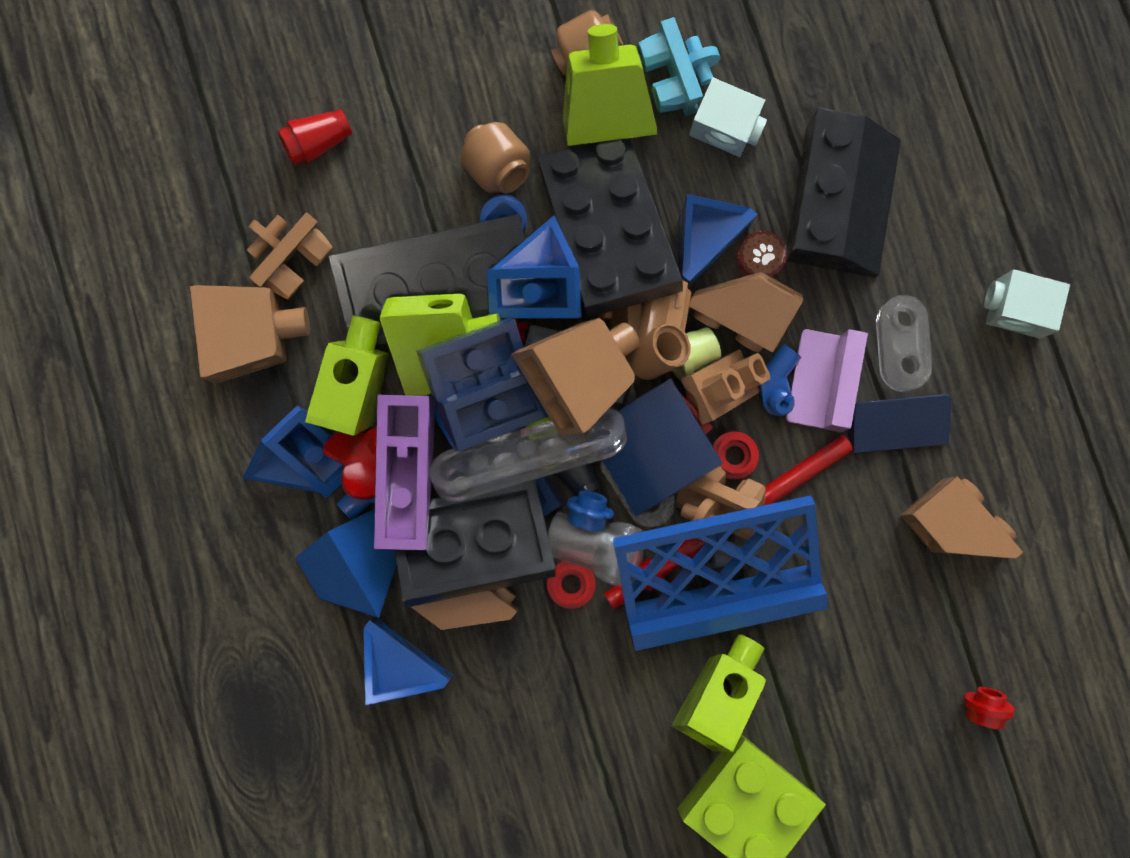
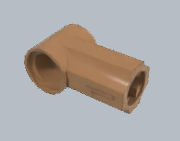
[627,281,691,380]

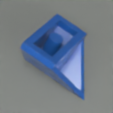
[678,194,758,288]
[487,215,582,318]
[243,405,345,498]
[295,509,397,618]
[364,617,453,706]

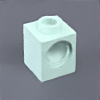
[689,78,767,157]
[984,269,1070,339]

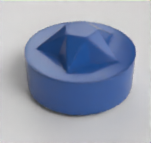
[479,194,527,232]

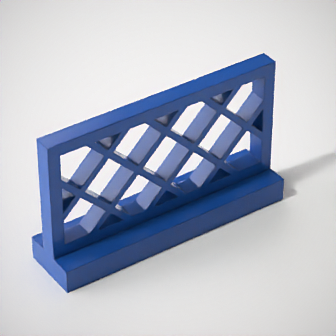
[612,495,828,651]

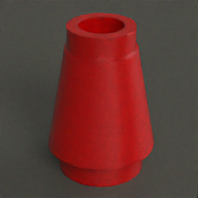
[277,109,352,166]

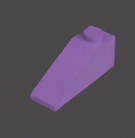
[374,395,435,550]

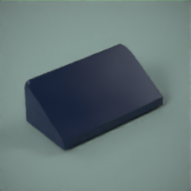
[850,394,951,454]

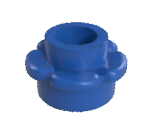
[567,491,614,531]

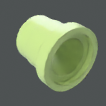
[672,327,721,381]

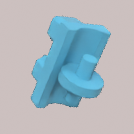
[637,17,721,117]

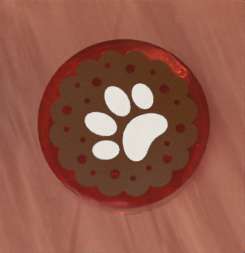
[737,231,787,278]

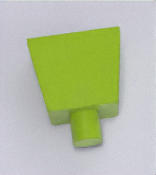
[563,24,657,146]
[380,294,501,396]
[305,315,389,436]
[671,634,766,752]

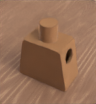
[190,285,310,383]
[511,318,640,436]

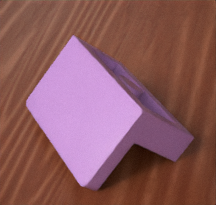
[785,329,868,433]

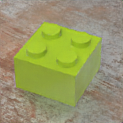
[677,735,826,858]

